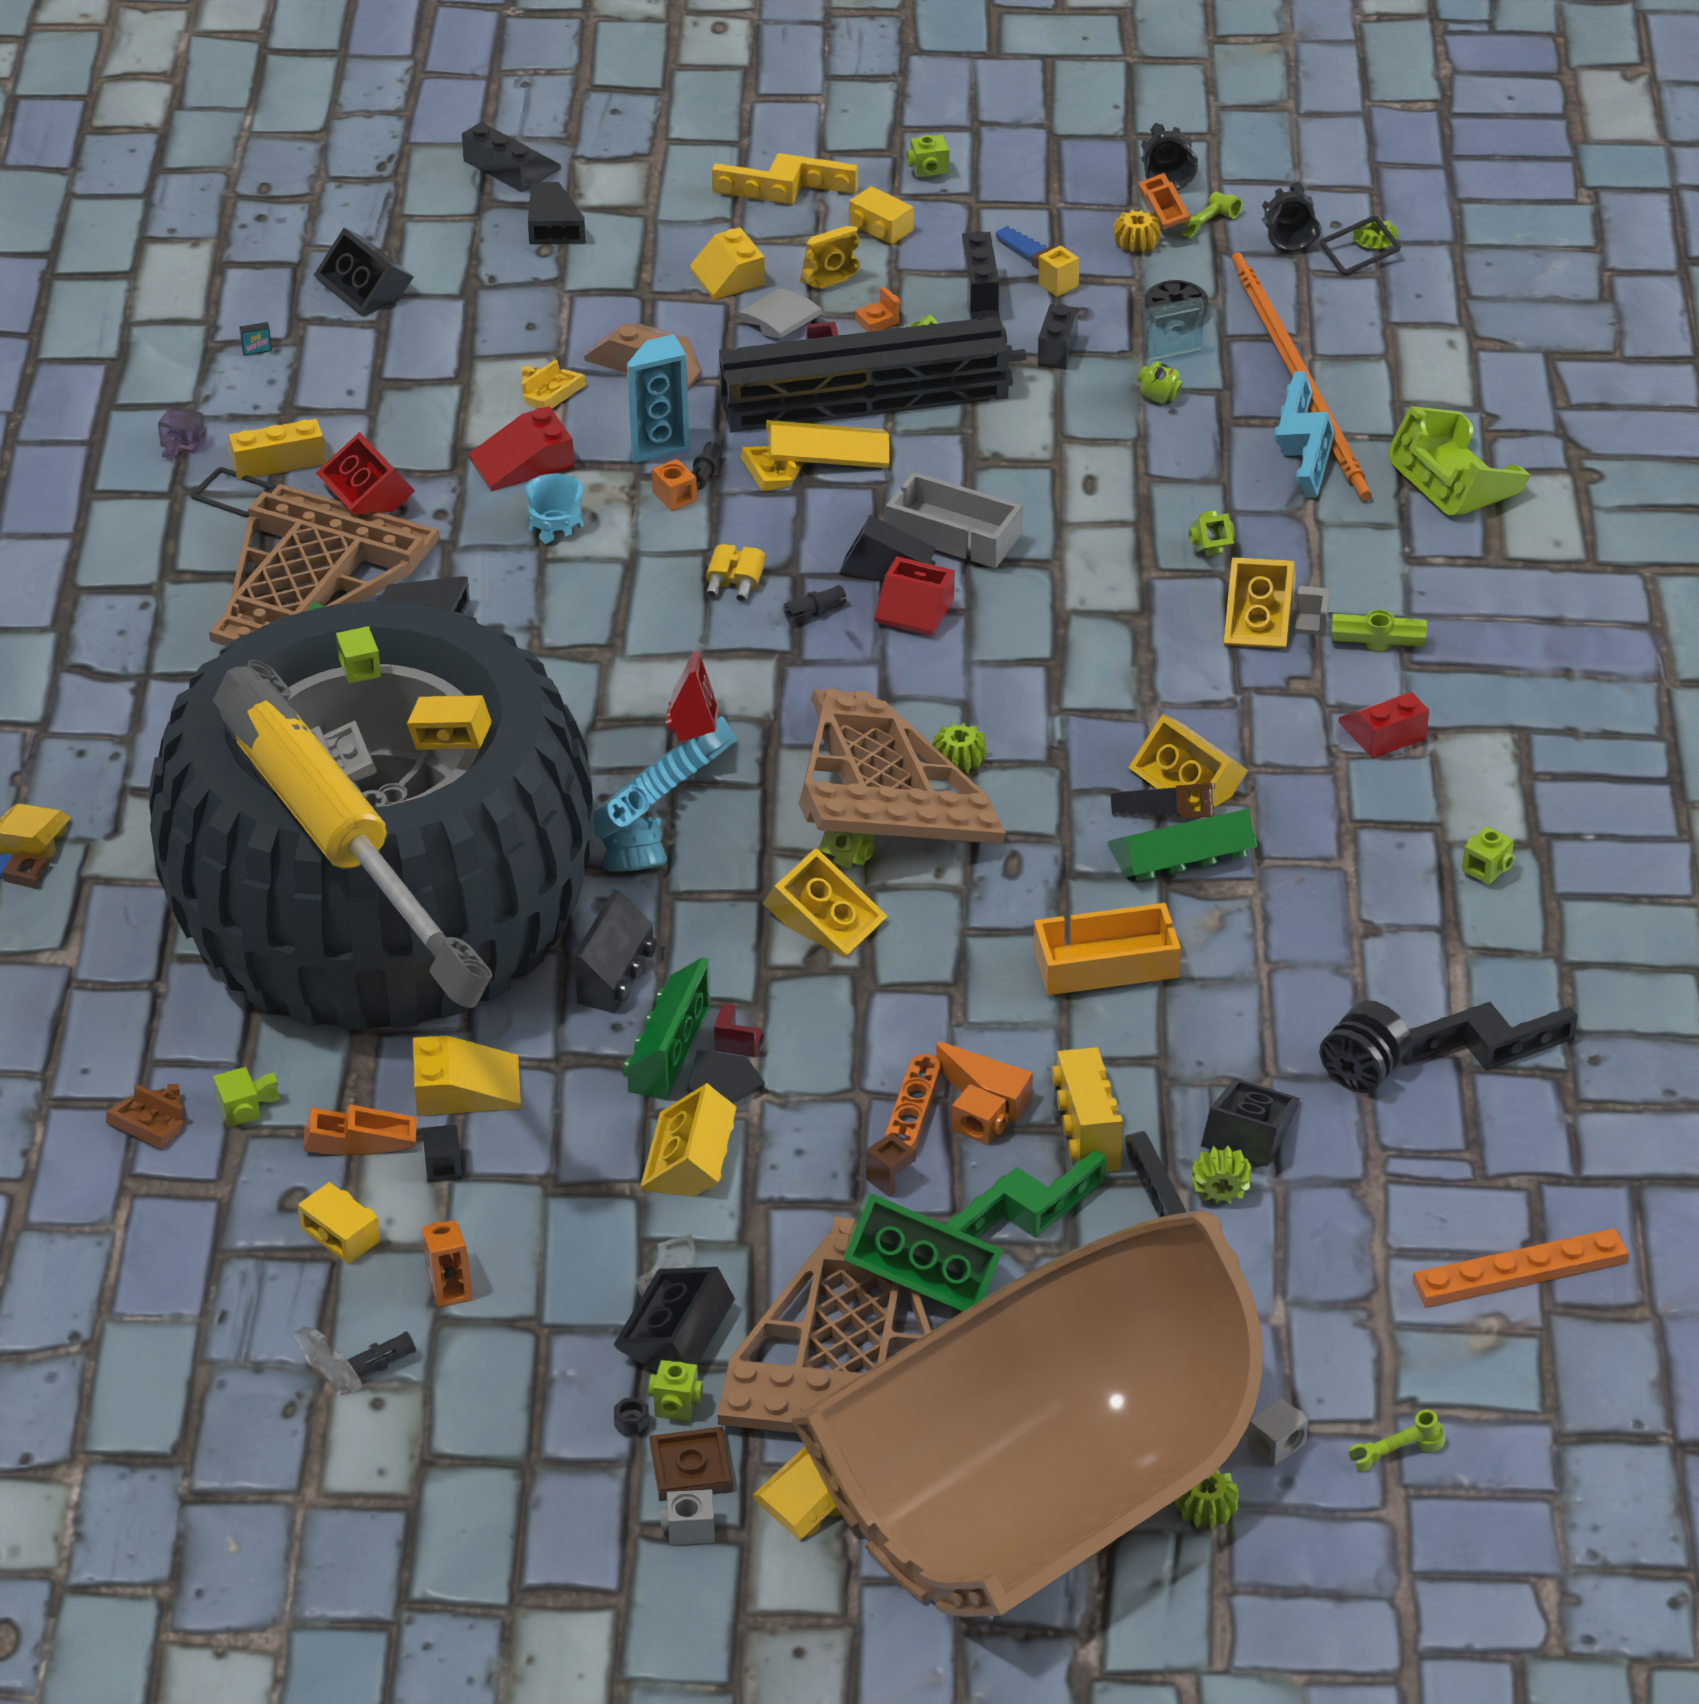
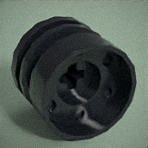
[1319,1000,1412,1093]

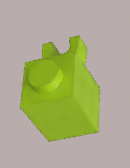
[213,1067,280,1128]

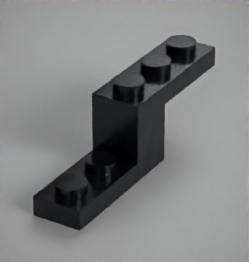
[962,231,1002,328]
[1401,1002,1578,1071]

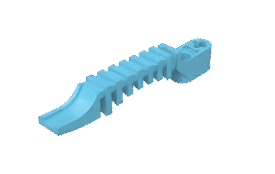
[593,716,738,838]

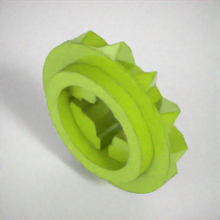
[1352,217,1398,249]

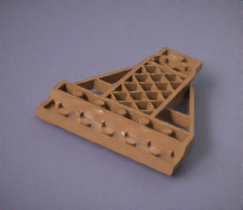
[209,484,440,646]
[798,688,1006,844]
[717,1216,931,1433]

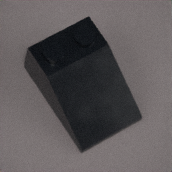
[1201,1078,1300,1167]

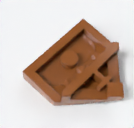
[106,1084,183,1149]

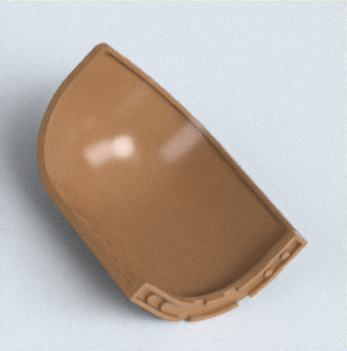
[791,1210,1263,1617]

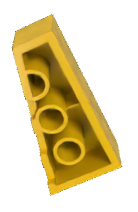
[1051,1047,1123,1172]

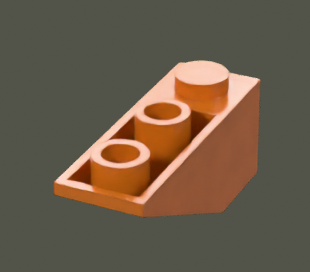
[936,1041,1033,1124]

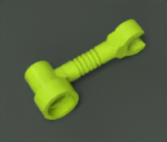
[1180,192,1243,238]
[1348,1409,1446,1472]

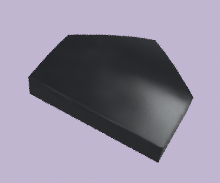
[686,1050,765,1104]

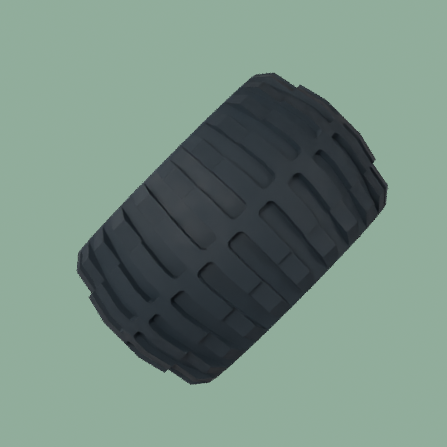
[149,601,595,1030]

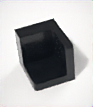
[422,1125,463,1182]

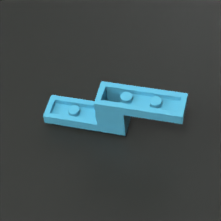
[1274,371,1335,498]

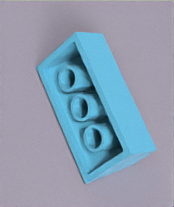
[627,334,690,463]

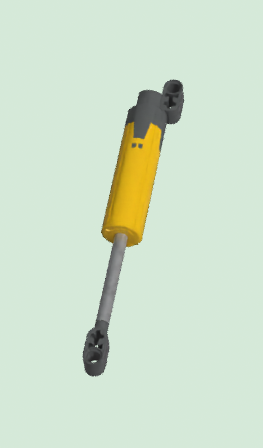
[213,660,492,1008]

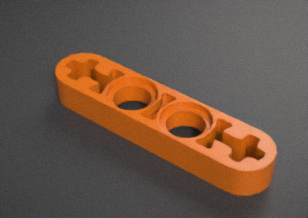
[885,1054,940,1150]

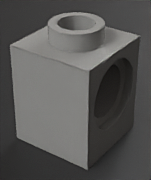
[1248,1398,1308,1466]
[660,1489,715,1546]

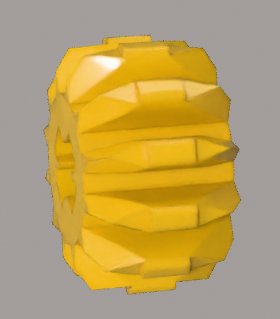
[1113,209,1161,253]

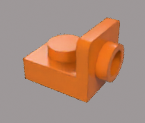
[855,287,901,332]

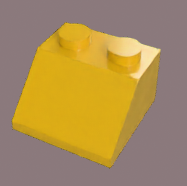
[690,227,765,300]

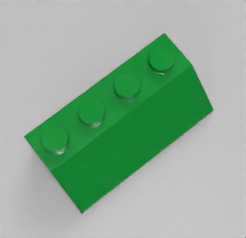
[1108,808,1258,881]
[623,957,710,1100]
[843,1193,1003,1312]

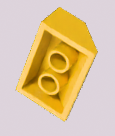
[226,419,326,480]
[1128,714,1248,812]
[640,1083,737,1197]

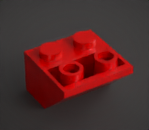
[874,556,955,636]

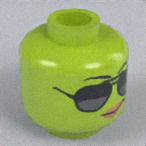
[1137,361,1183,404]

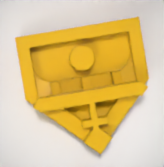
[521,360,587,409]
[740,446,805,491]

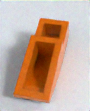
[1138,173,1191,229]
[303,1104,417,1155]

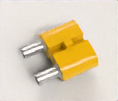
[706,544,767,602]

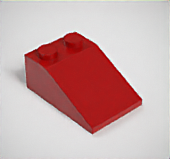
[469,406,574,491]

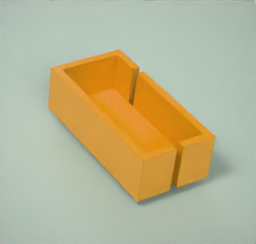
[1033,903,1181,995]

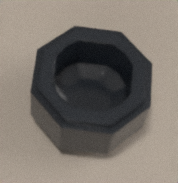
[614,1398,649,1434]

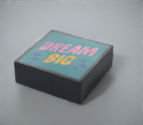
[239,322,272,356]

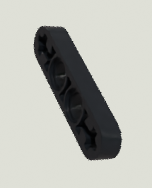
[1125,1131,1186,1218]

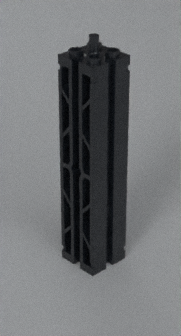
[719,316,1027,433]

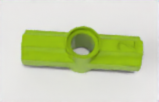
[1331,609,1427,651]

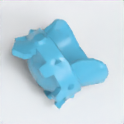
[524,473,584,545]
[601,817,667,872]

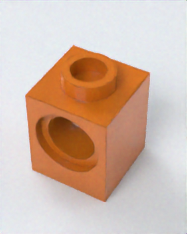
[652,459,697,511]
[952,1084,1008,1145]

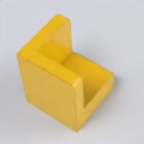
[1039,245,1079,297]

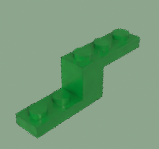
[946,1150,1106,1238]

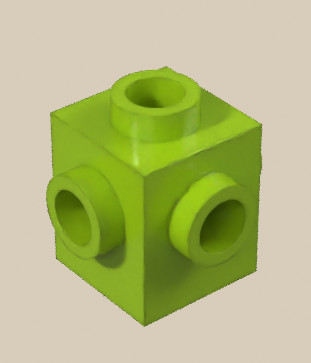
[906,135,949,177]
[1188,510,1235,556]
[1462,826,1515,885]
[818,831,875,869]
[648,1360,704,1422]

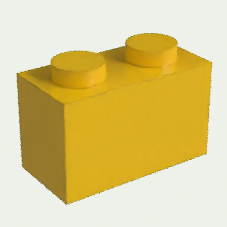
[849,186,914,245]
[407,695,492,750]
[297,1182,380,1265]

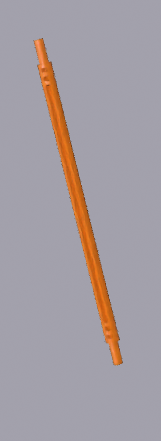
[1231,252,1372,501]

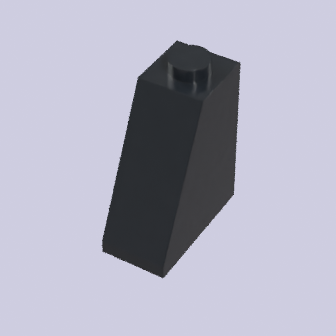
[528,182,586,245]
[839,515,936,582]
[376,576,470,614]

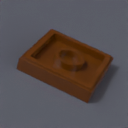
[649,1426,734,1501]

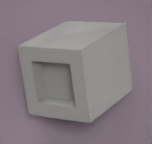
[1294,586,1330,636]

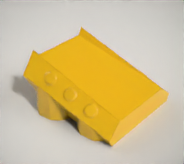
[800,226,860,289]
[0,803,71,859]
[752,1446,842,1541]

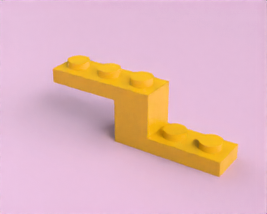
[712,153,859,205]

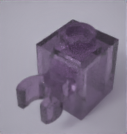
[158,406,207,459]

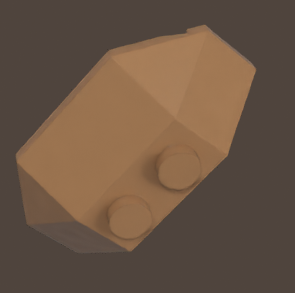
[584,323,701,390]

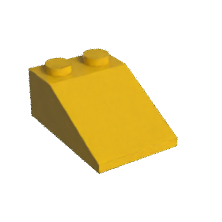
[1224,557,1296,649]
[762,848,888,958]
[413,1035,521,1116]

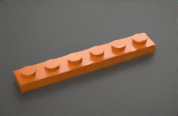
[1412,1228,1629,1308]

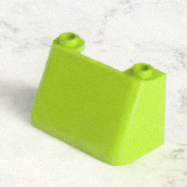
[1389,406,1531,516]

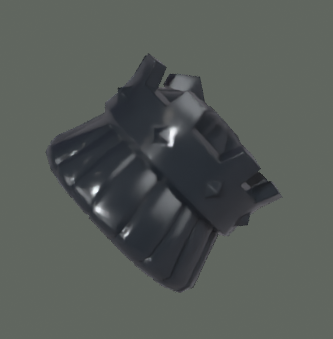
[1141,123,1199,191]
[1261,181,1321,253]

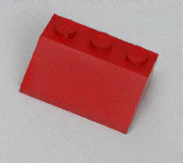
[316,432,415,514]
[665,650,719,743]

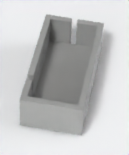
[886,472,1023,568]

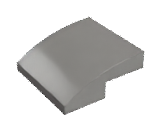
[738,288,823,338]
[311,720,377,782]

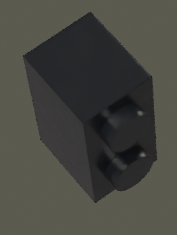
[1038,304,1078,370]

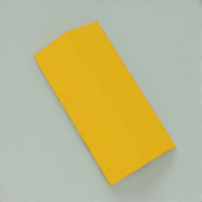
[766,420,889,468]

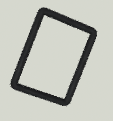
[1319,215,1401,275]
[191,467,276,517]

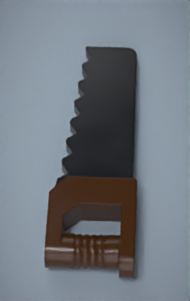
[1110,783,1215,819]

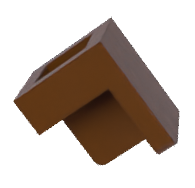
[866,1132,916,1197]

